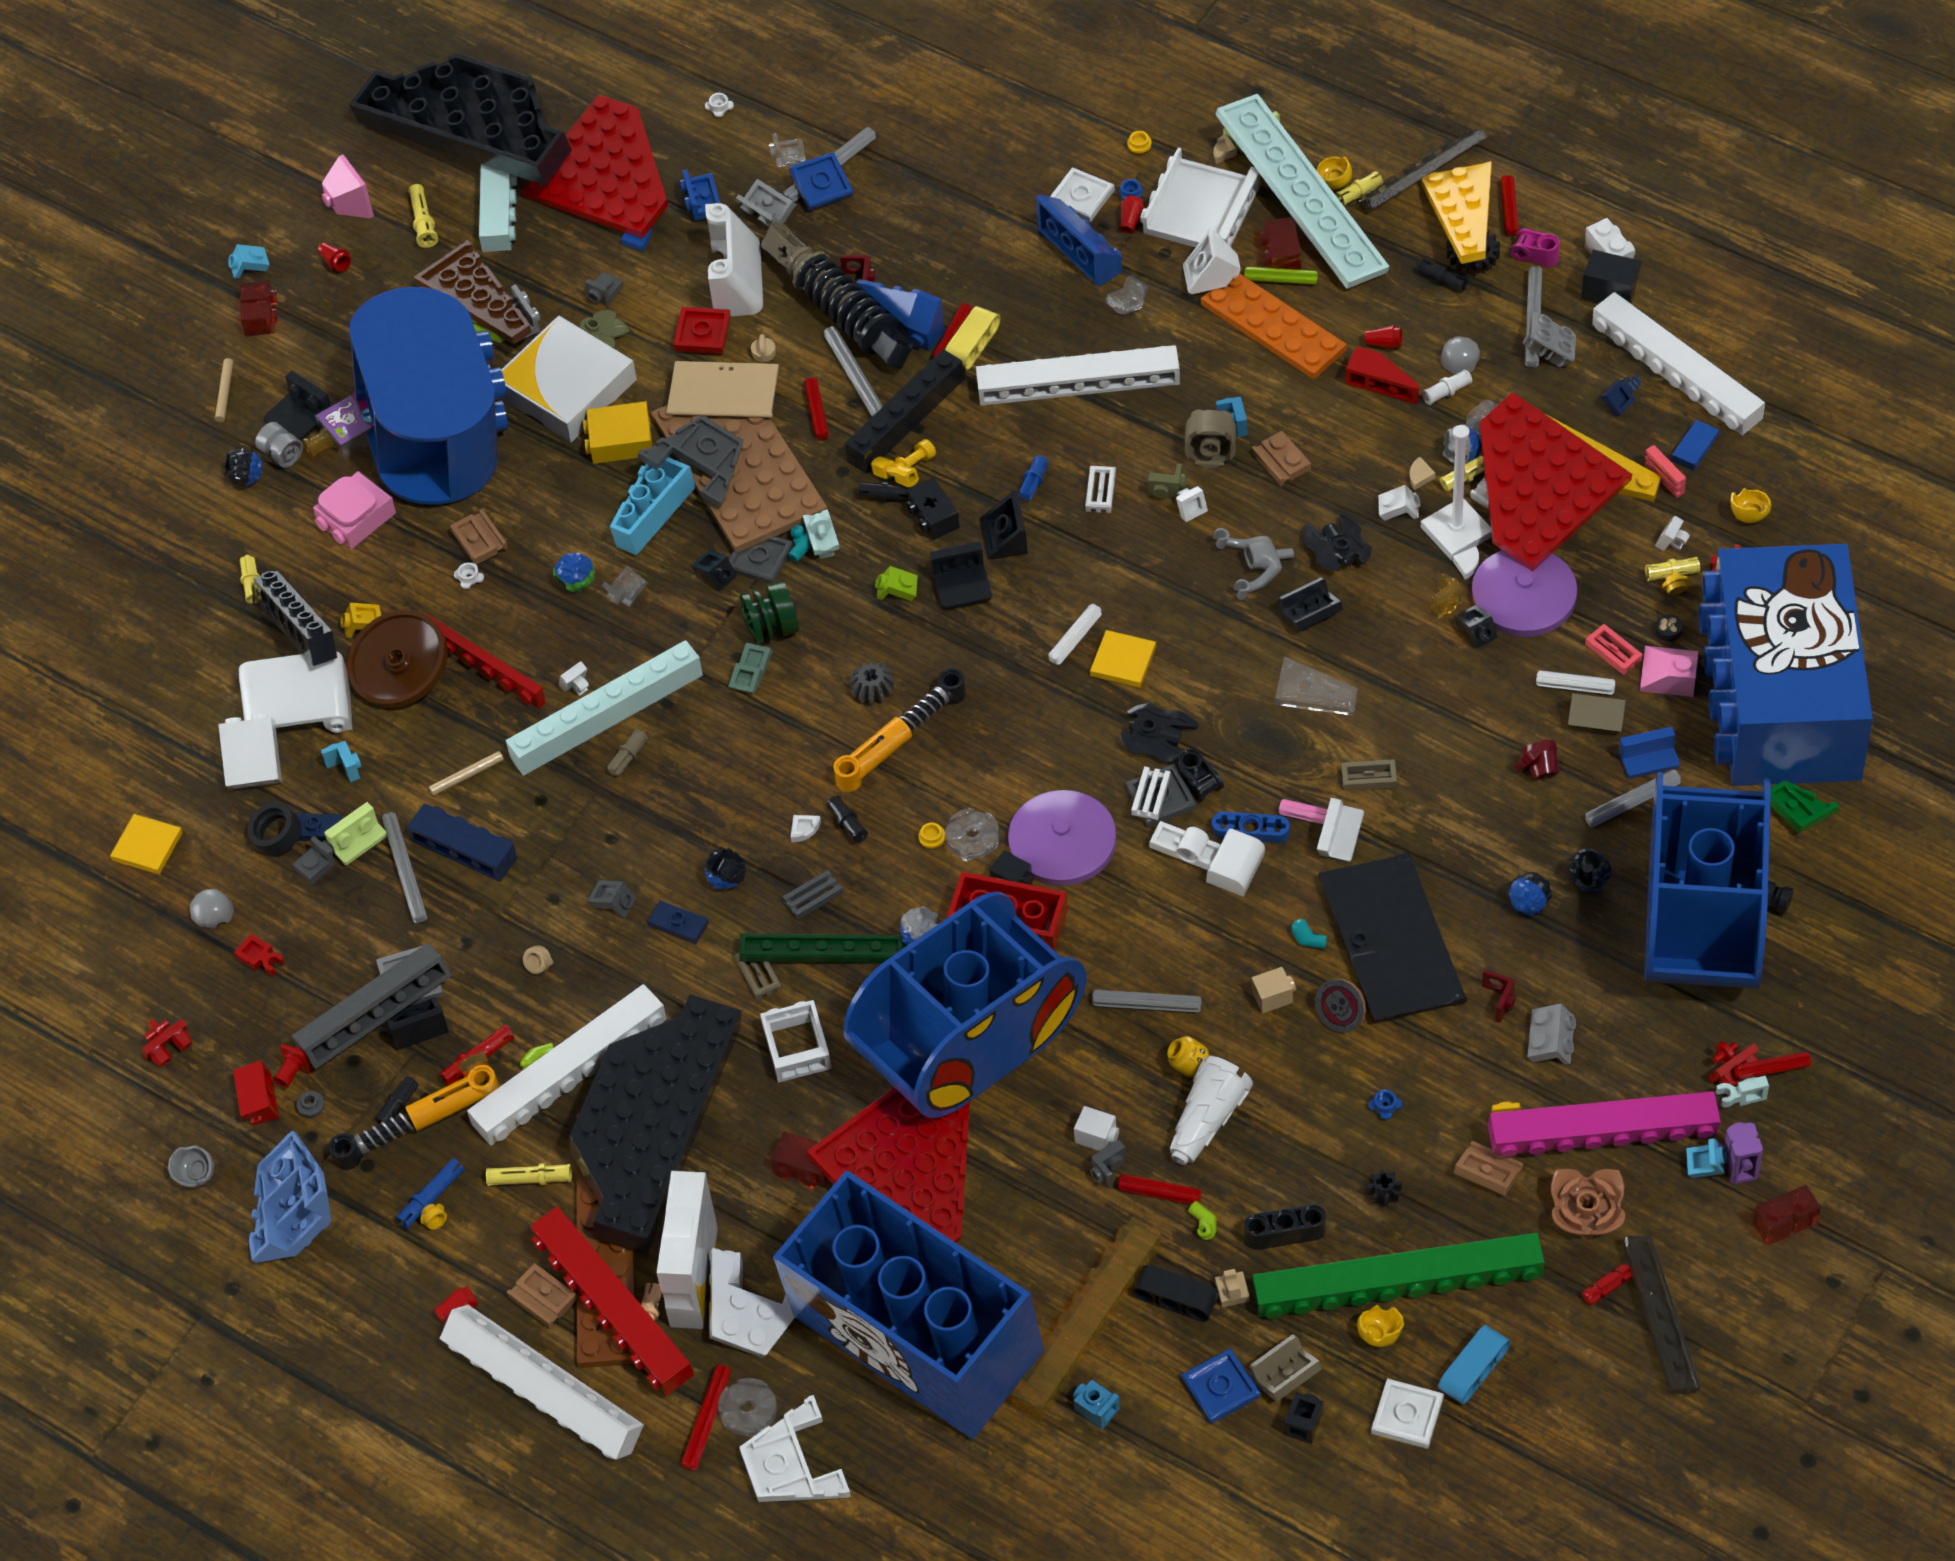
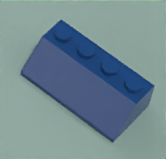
[1036,195,1122,287]

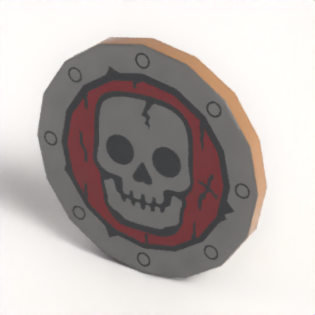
[1315,978,1366,1033]

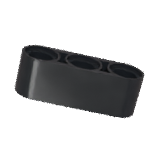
[1244,1204,1326,1250]
[1131,1265,1220,1322]

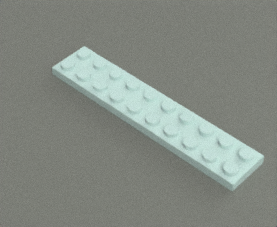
[1216,94,1390,289]

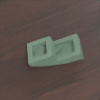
[728,642,772,694]

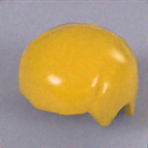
[1316,156,1352,191]
[1730,488,1771,523]
[1357,1305,1404,1347]

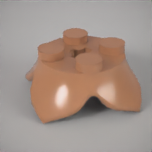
[1551,1169,1625,1240]

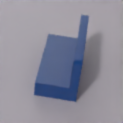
[1619,727,1680,779]

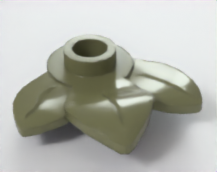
[579,310,629,349]

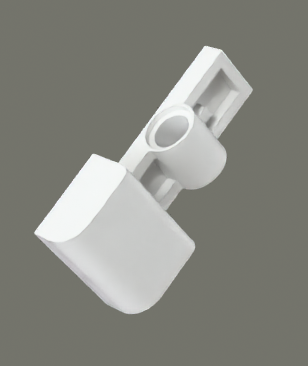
[1149,821,1265,897]

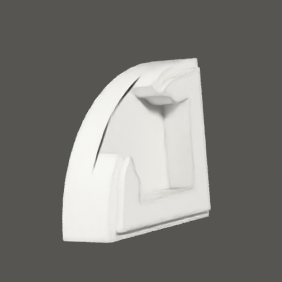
[1453,546,1479,579]
[791,815,821,842]

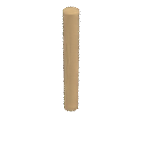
[215,358,233,423]
[429,751,504,796]

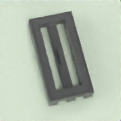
[783,870,843,920]

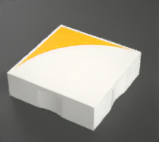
[500,316,637,442]
[657,1171,718,1329]

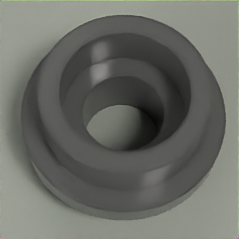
[297,1091,325,1118]

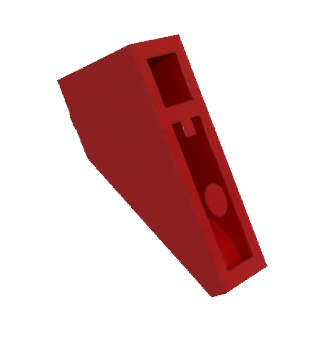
[1346,346,1419,405]

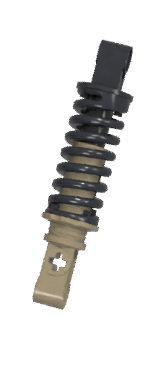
[761,222,914,369]

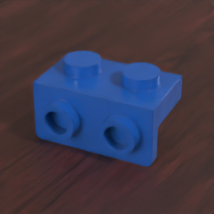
[680,169,721,221]

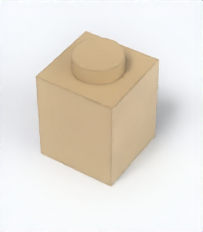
[1251,967,1296,1014]

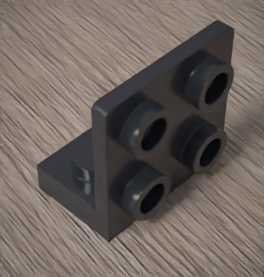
[263,371,332,441]

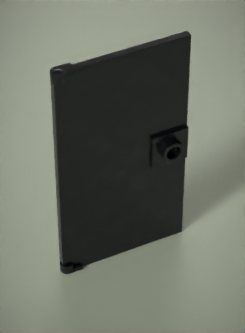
[1318,852,1467,1023]

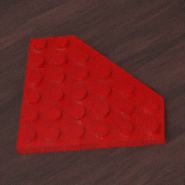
[521,94,669,238]
[1479,392,1633,571]
[806,1087,970,1243]

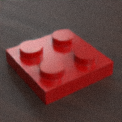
[673,307,731,354]

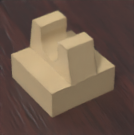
[1215,1269,1250,1307]

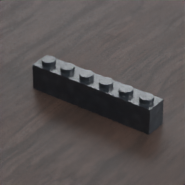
[845,349,964,474]

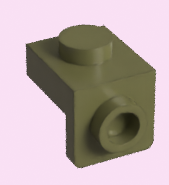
[1148,464,1187,499]

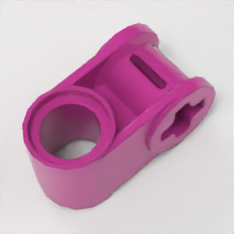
[1510,228,1559,267]

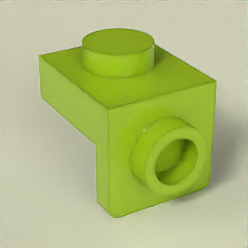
[875,566,918,601]

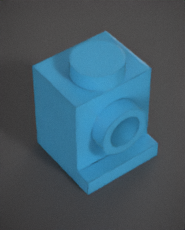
[1073,1380,1120,1430]

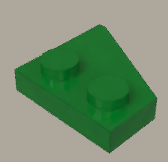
[1770,780,1839,834]

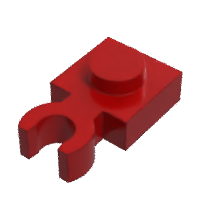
[234,934,285,976]

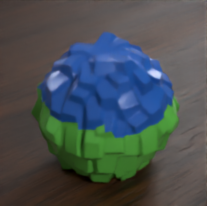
[553,553,595,593]

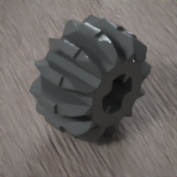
[849,660,894,706]

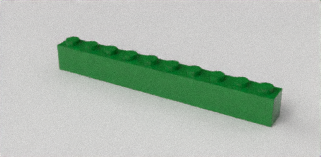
[1253,1232,1545,1319]

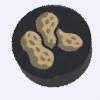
[1655,614,1683,641]

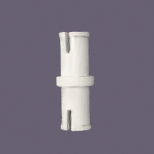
[1422,369,1472,405]

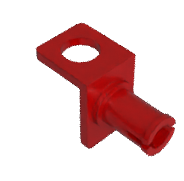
[273,1044,314,1088]

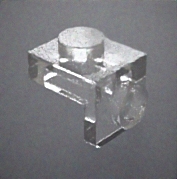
[769,133,806,167]
[1105,275,1148,315]
[602,565,648,606]

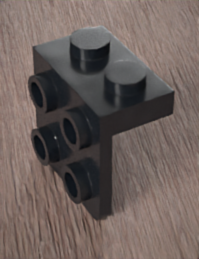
[930,541,992,610]

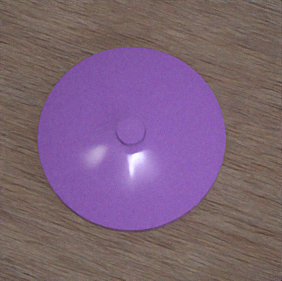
[1472,550,1577,637]
[1008,790,1116,886]

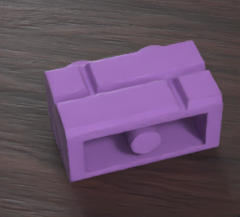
[1724,1122,1763,1184]

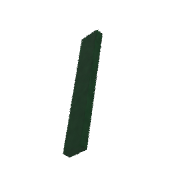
[739,933,904,963]

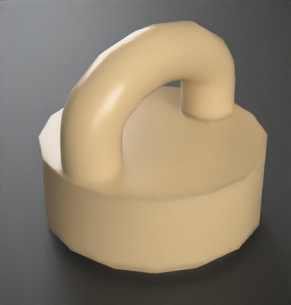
[751,334,776,362]
[523,945,553,974]

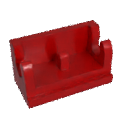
[233,1060,279,1125]

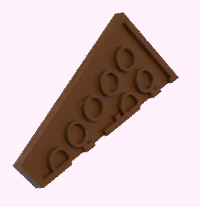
[414,240,531,345]

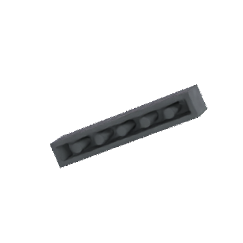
[292,943,452,1069]

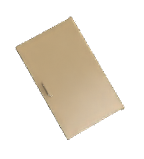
[666,361,779,418]

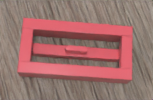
[1644,445,1686,498]
[1585,624,1643,675]

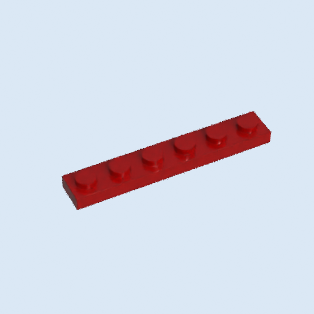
[425,614,546,709]

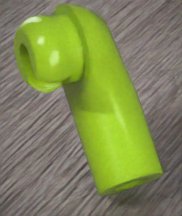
[520,1043,553,1070]
[1188,1201,1217,1240]

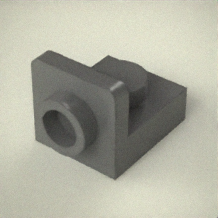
[584,272,624,307]
[292,836,336,885]
[587,880,636,918]
[1090,1139,1126,1189]

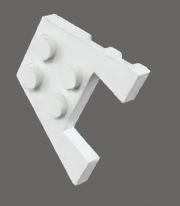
[709,1248,795,1358]
[739,1395,851,1502]

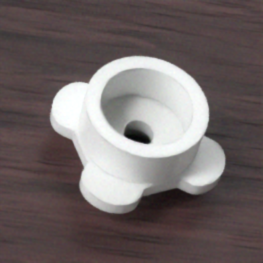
[705,93,734,117]
[454,563,484,589]

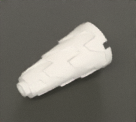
[1170,1056,1253,1165]

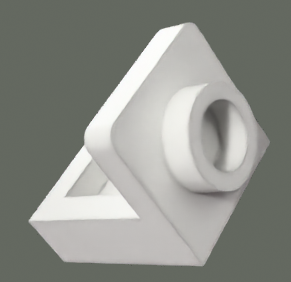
[1378,485,1421,521]

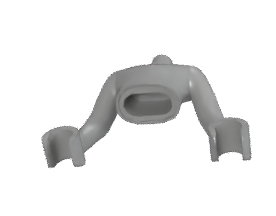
[1213,528,1294,600]

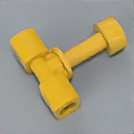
[871,439,936,487]

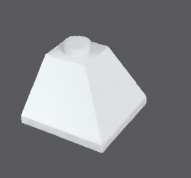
[1183,228,1241,294]

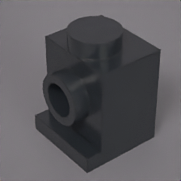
[1284,1392,1324,1444]

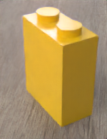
[583,401,652,464]

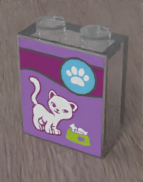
[314,393,375,460]

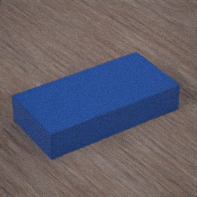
[1672,420,1719,471]

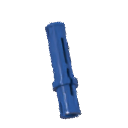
[395,1158,465,1230]

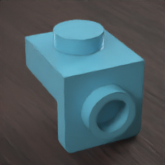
[228,244,270,278]
[321,741,362,782]
[1686,1138,1727,1178]

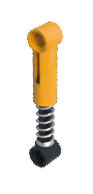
[833,668,966,792]
[328,1065,500,1170]

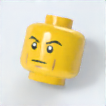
[1167,1036,1209,1077]

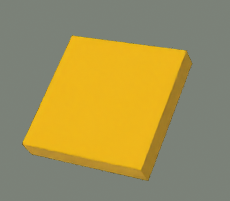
[1090,630,1156,688]
[110,814,183,875]

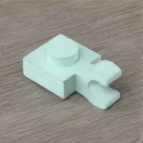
[1716,1076,1769,1107]

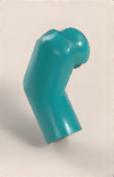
[788,525,811,563]
[1291,919,1327,949]

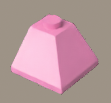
[322,155,374,218]
[1640,646,1698,697]

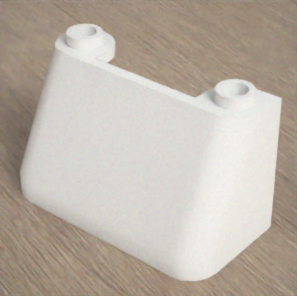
[705,203,763,317]
[239,651,353,733]

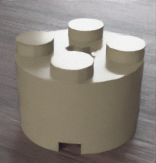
[1185,410,1236,468]

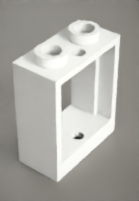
[760,1000,832,1083]

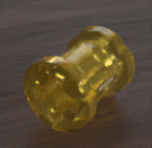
[302,428,335,459]

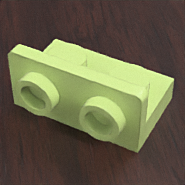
[324,802,387,865]

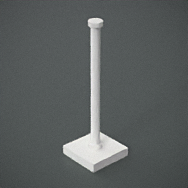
[1420,425,1492,561]

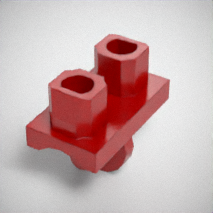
[142,1019,192,1068]
[1708,1041,1759,1087]

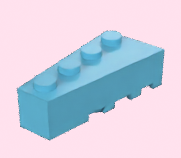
[610,457,696,555]

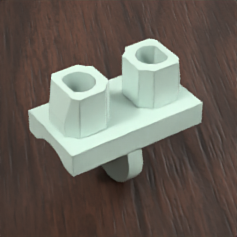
[803,510,840,559]

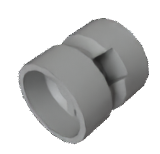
[255,422,303,468]

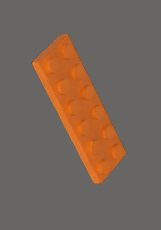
[1201,273,1347,380]

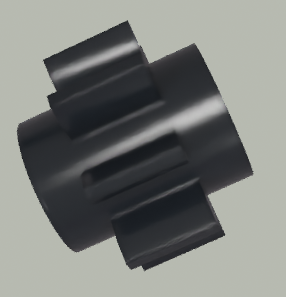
[1366,1169,1402,1207]

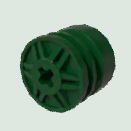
[740,580,799,645]

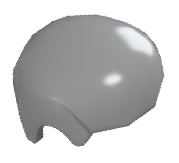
[1441,336,1480,374]
[190,889,234,929]
[168,1145,215,1188]

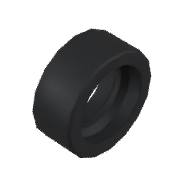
[248,802,301,856]

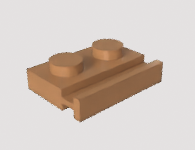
[1252,431,1311,486]
[450,509,508,565]
[1454,1141,1524,1196]
[507,1263,577,1328]

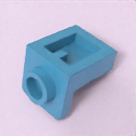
[1216,396,1248,437]

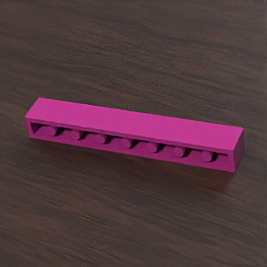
[1487,1091,1721,1157]

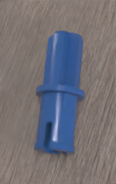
[1019,455,1049,501]

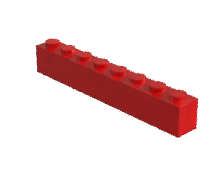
[530,1206,695,1396]

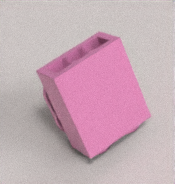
[313,472,396,549]

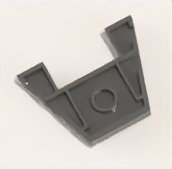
[638,415,744,508]

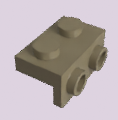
[1250,1334,1322,1402]

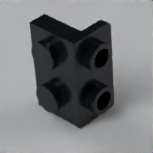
[1278,577,1343,631]

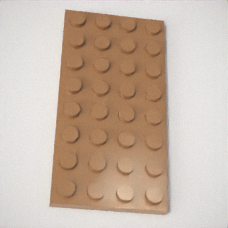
[651,405,828,553]

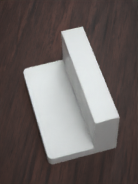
[1317,798,1364,862]

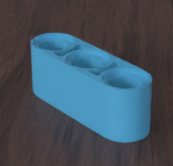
[1438,1325,1511,1404]

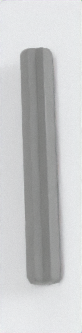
[1585,770,1681,827]
[1092,990,1202,1012]

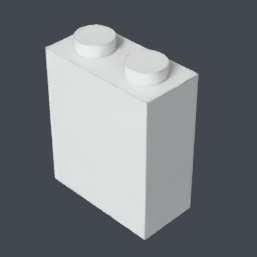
[218,714,282,790]

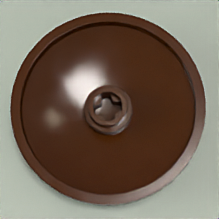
[347,610,448,708]

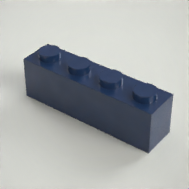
[407,803,517,882]

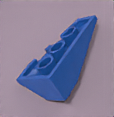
[856,279,945,351]

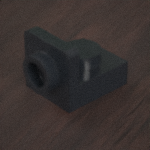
[691,550,737,591]
[1454,605,1497,648]

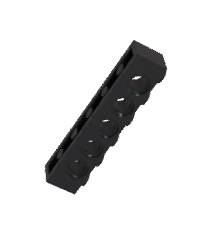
[253,571,338,666]

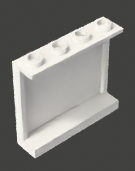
[1140,148,1261,247]

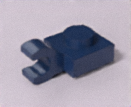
[1600,375,1642,416]

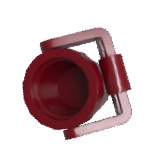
[1513,739,1559,780]

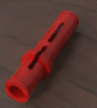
[439,1024,515,1086]

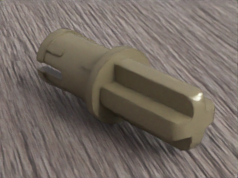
[607,729,648,776]

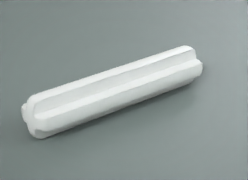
[1049,604,1102,665]
[1536,670,1615,695]

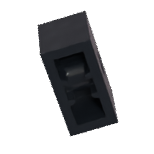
[906,478,960,540]

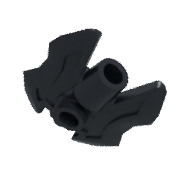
[1303,514,1372,571]
[1120,702,1199,763]

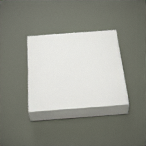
[1050,167,1115,223]
[1371,1379,1444,1449]

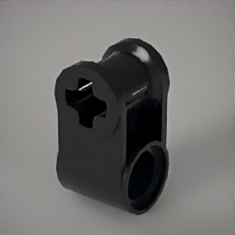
[1178,749,1224,801]

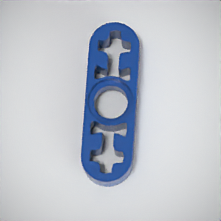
[1212,811,1290,843]

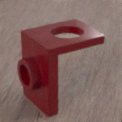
[840,255,875,282]
[1482,969,1516,1023]

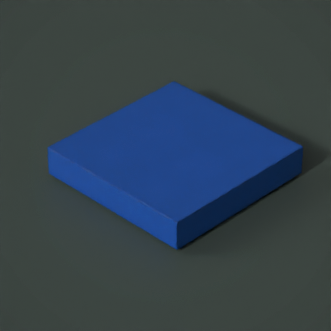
[789,152,854,211]
[1181,1348,1261,1424]

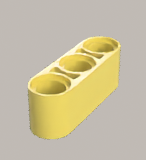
[945,306,1000,370]

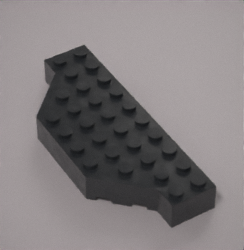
[349,53,572,186]
[570,994,742,1255]

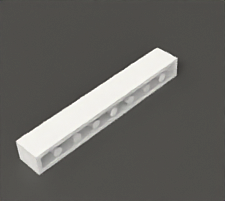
[1592,292,1765,435]
[976,345,1180,406]
[467,984,667,1146]
[440,1305,644,1460]

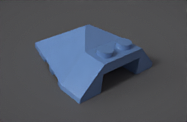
[249,1131,332,1263]

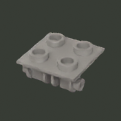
[1523,311,1576,367]

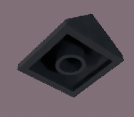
[1581,249,1642,304]
[980,490,1028,560]
[386,997,449,1051]

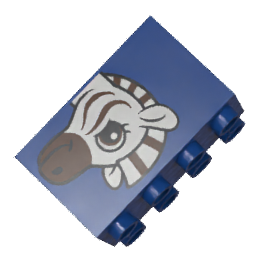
[1699,544,1873,786]
[773,1170,1044,1440]

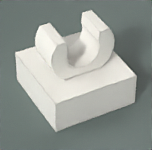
[1176,486,1208,522]
[1655,516,1690,551]
[558,661,589,696]

